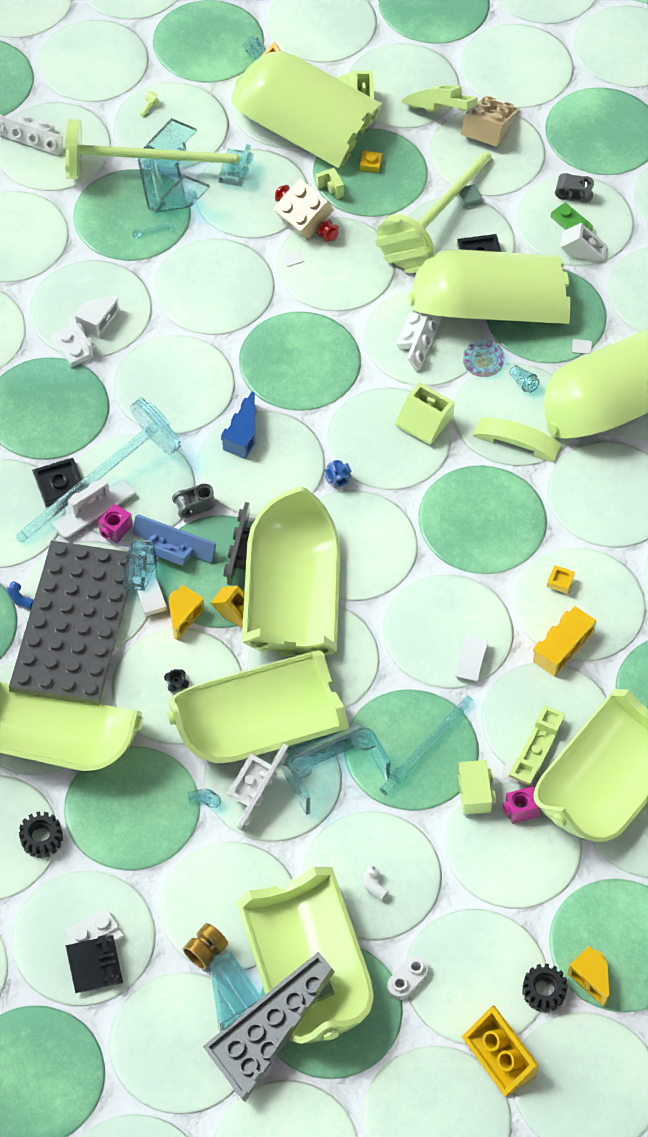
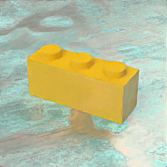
[533,606,597,677]

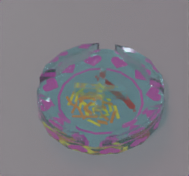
[463,340,505,377]

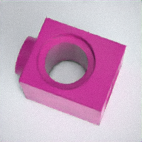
[98,503,133,543]
[502,786,540,824]

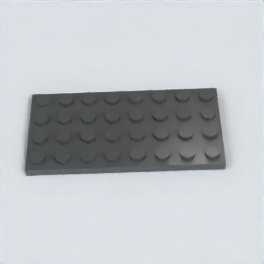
[9,540,137,705]

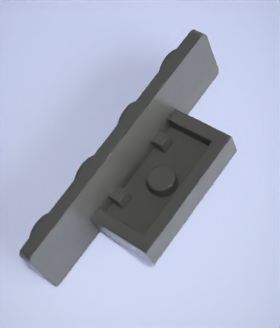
[223,502,251,586]

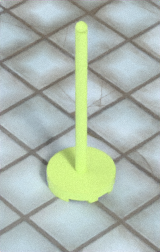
[65,119,240,180]
[375,152,491,273]

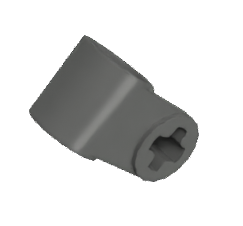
[555,173,594,203]
[172,483,215,519]

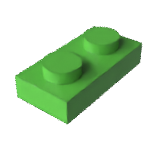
[550,202,593,231]

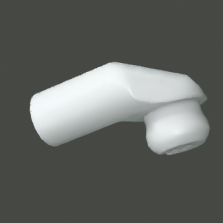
[364,865,389,901]

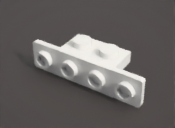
[0,113,64,155]
[396,312,443,371]
[53,477,134,540]
[227,744,289,829]

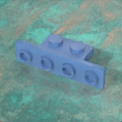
[133,514,216,566]

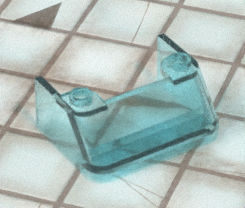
[138,118,210,213]
[280,722,391,815]

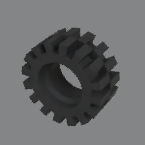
[19,811,63,858]
[522,963,568,1012]

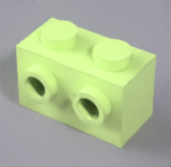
[457,760,496,815]

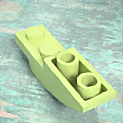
[402,85,478,112]

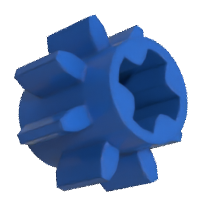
[324,460,352,487]

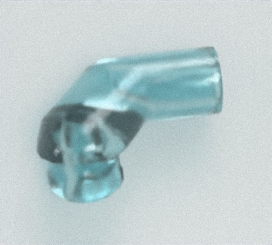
[187,788,221,808]

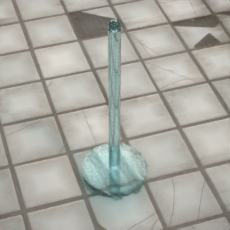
[16,397,181,542]

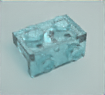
[218,144,254,187]

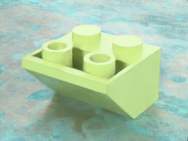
[395,382,455,445]

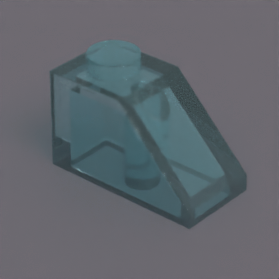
[123,541,158,591]

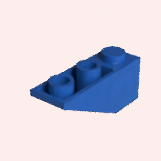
[221,391,255,459]

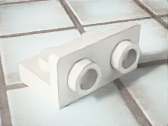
[51,317,94,368]

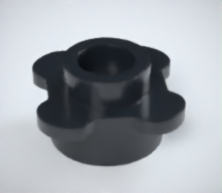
[164,669,189,693]

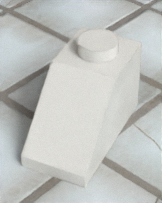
[561,223,607,262]
[75,295,120,338]

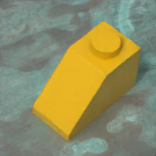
[168,585,204,640]
[210,586,245,628]
[567,946,609,1007]

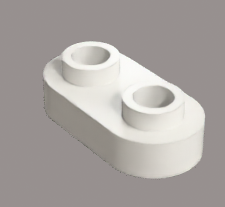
[387,957,428,1000]

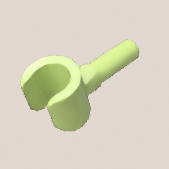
[140,91,159,117]

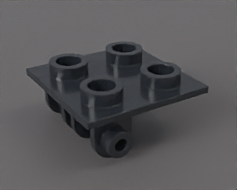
[65,935,123,994]

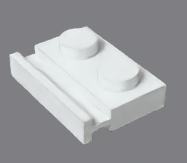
[64,908,124,944]

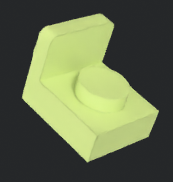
[316,168,344,200]

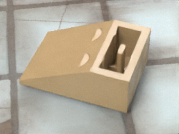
[461,96,520,147]

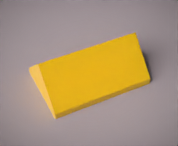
[462,1005,539,1097]

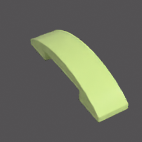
[473,418,561,463]
[508,705,566,786]

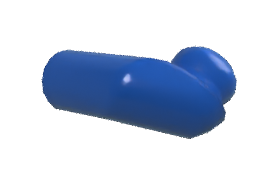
[6,581,34,610]

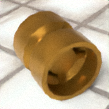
[182,923,228,970]

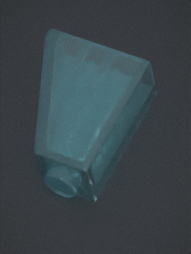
[210,952,262,1032]

